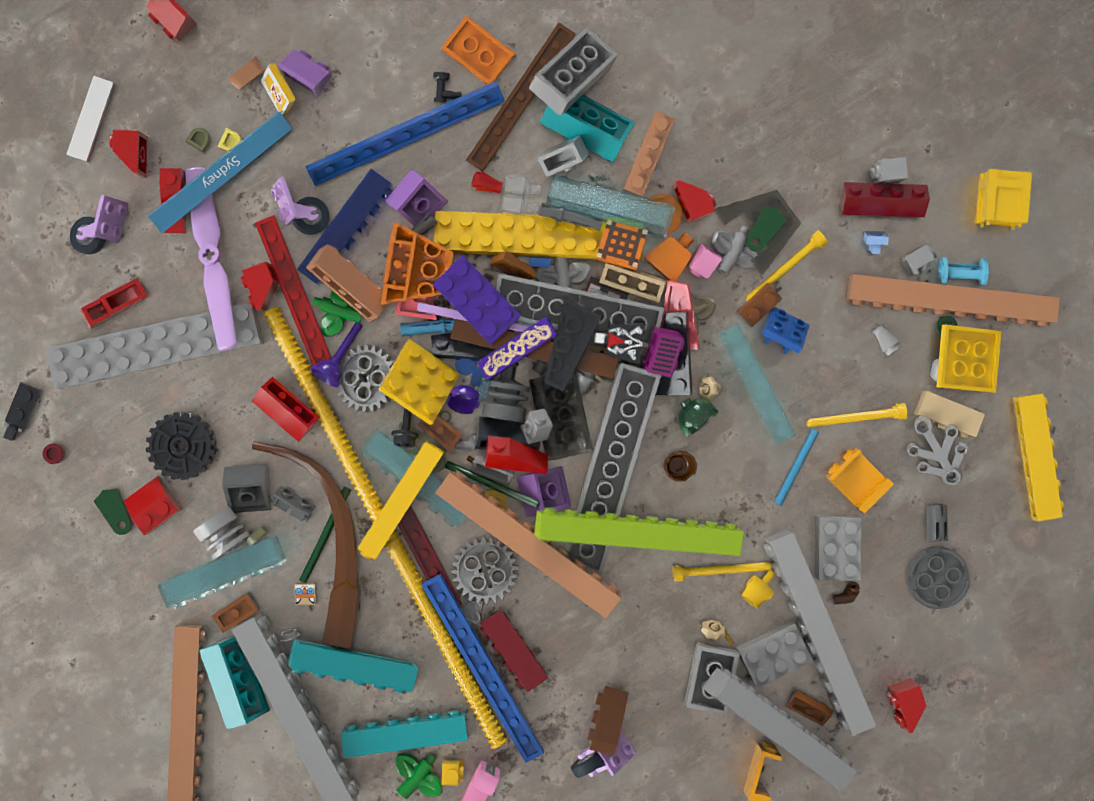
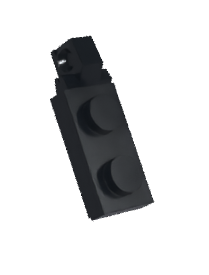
[3,382,42,441]

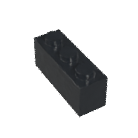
[475,416,541,450]

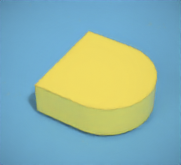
[218,128,243,152]

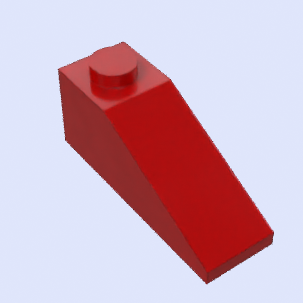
[160,168,186,234]
[485,436,548,474]

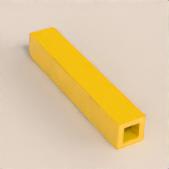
[357,441,444,560]

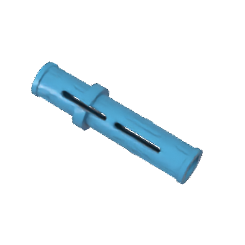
[400,317,455,337]

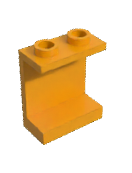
[826,448,894,514]
[743,741,782,801]

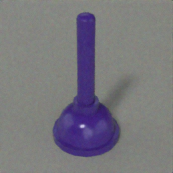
[310,322,362,387]

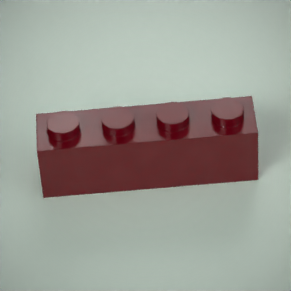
[840,182,930,217]
[479,607,548,693]

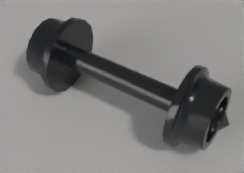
[391,407,419,449]

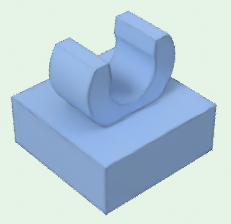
[864,231,889,254]

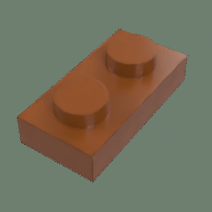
[491,251,537,280]
[737,283,782,327]
[418,415,463,452]
[212,593,259,633]
[786,691,834,726]

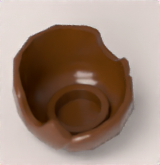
[664,450,697,481]

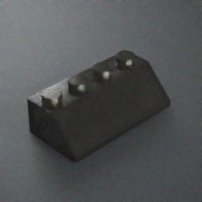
[529,370,593,461]

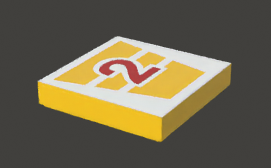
[261,63,296,116]

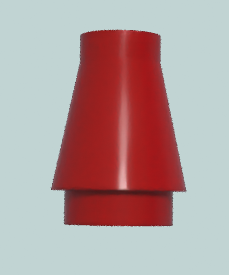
[471,171,503,194]

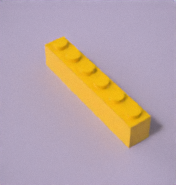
[1013,394,1064,521]

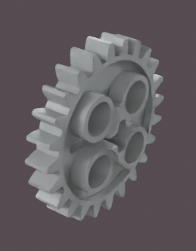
[335,344,395,413]
[451,537,519,605]

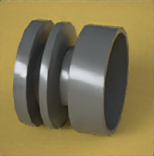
[482,379,530,422]

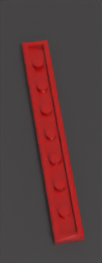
[255,215,332,366]

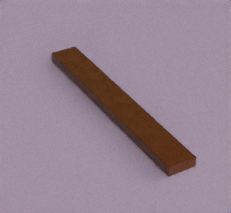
[466,22,576,172]
[451,319,619,379]

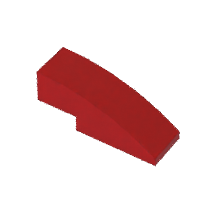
[80,278,148,329]

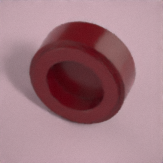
[43,443,65,464]

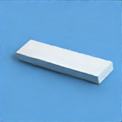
[66,76,115,162]

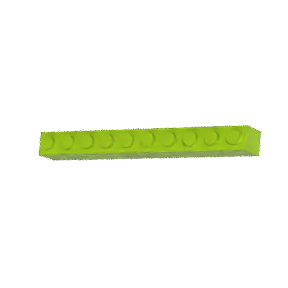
[534,508,744,556]

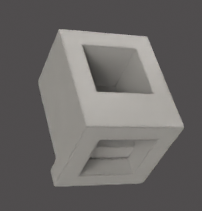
[901,244,937,276]
[521,408,553,444]

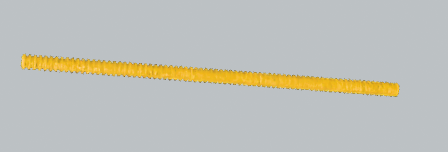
[263,306,507,749]

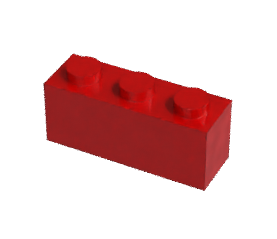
[251,376,320,442]

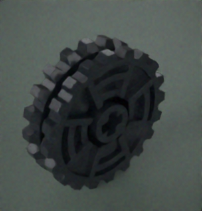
[146,412,217,480]

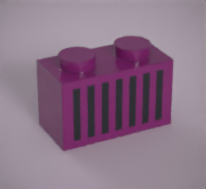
[642,327,684,377]

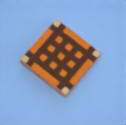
[596,220,648,271]

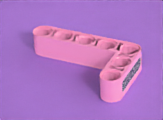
[461,760,500,801]

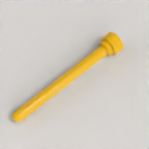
[746,230,829,301]
[806,403,907,427]
[672,562,772,582]

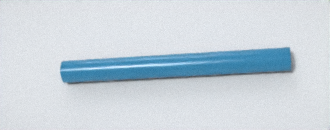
[774,429,819,506]

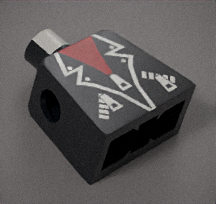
[595,322,645,364]

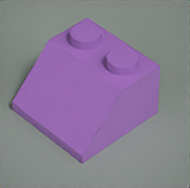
[277,49,332,97]
[385,169,448,226]
[517,466,571,517]

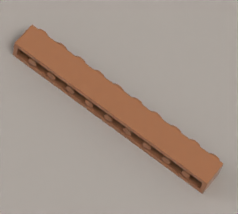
[846,274,1060,327]
[435,471,622,619]
[167,624,207,801]

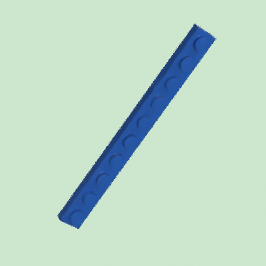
[306,81,505,186]
[422,573,544,763]

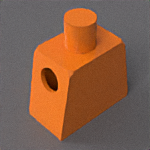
[643,233,694,281]

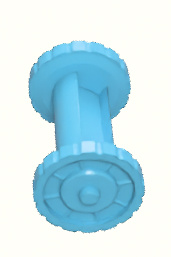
[938,257,989,286]

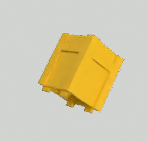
[975,169,1032,230]

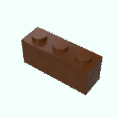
[587,686,629,756]

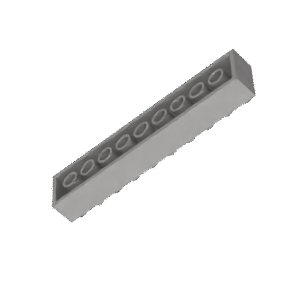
[45,302,264,390]
[565,362,661,576]
[763,529,876,736]
[231,612,359,801]

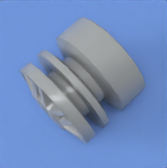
[193,506,250,561]

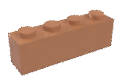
[623,111,675,199]
[306,244,387,321]

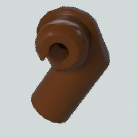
[833,582,860,605]

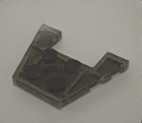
[715,190,801,276]

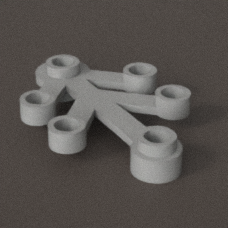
[907,416,968,485]

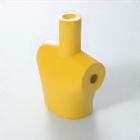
[741,570,776,609]

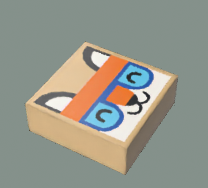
[294,583,316,605]

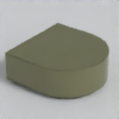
[185,128,211,153]
[245,527,266,546]

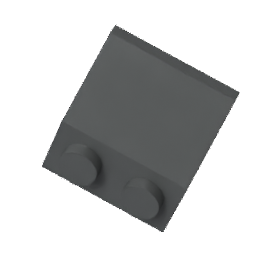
[222,464,271,513]

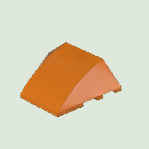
[381,221,454,305]

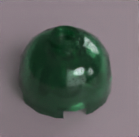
[677,398,719,437]

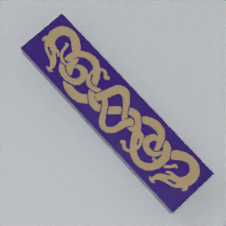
[477,317,558,381]

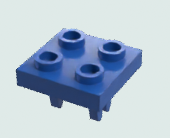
[762,307,810,354]

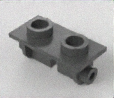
[271,486,316,522]

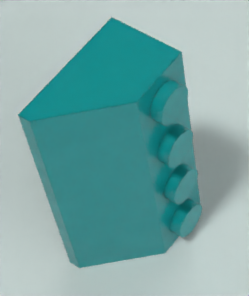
[540,95,635,162]
[199,636,270,729]

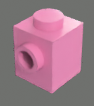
[688,243,722,279]

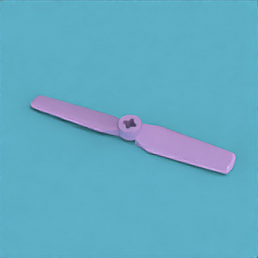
[185,167,236,350]

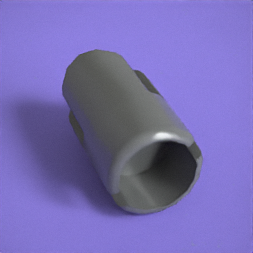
[926,504,948,542]

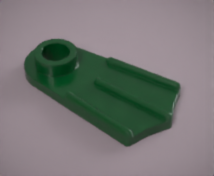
[746,206,786,252]
[94,488,132,535]

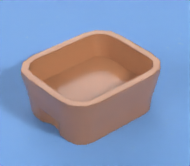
[227,56,264,91]

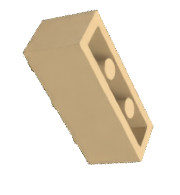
[599,263,667,303]
[914,391,985,439]

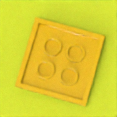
[936,325,1002,393]
[379,339,460,425]

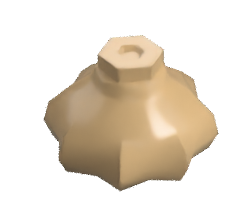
[698,376,721,401]
[701,619,726,642]

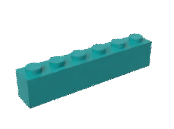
[288,639,419,694]
[340,710,469,758]

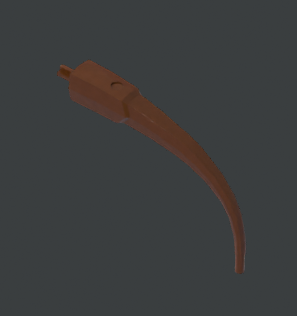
[252,441,361,649]

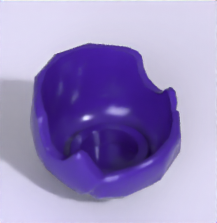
[447,385,480,414]

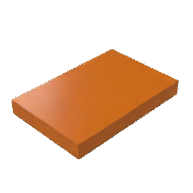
[441,15,516,85]

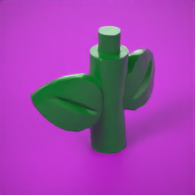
[312,290,362,337]
[395,753,443,799]

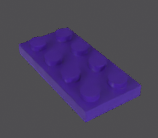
[432,255,522,345]

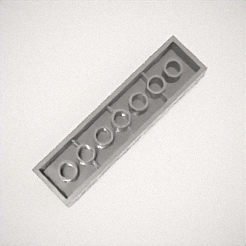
[496,273,664,348]
[702,668,857,792]

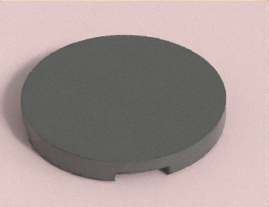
[907,547,970,609]

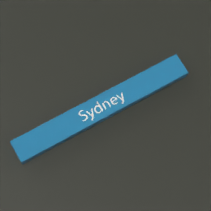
[148,111,292,233]

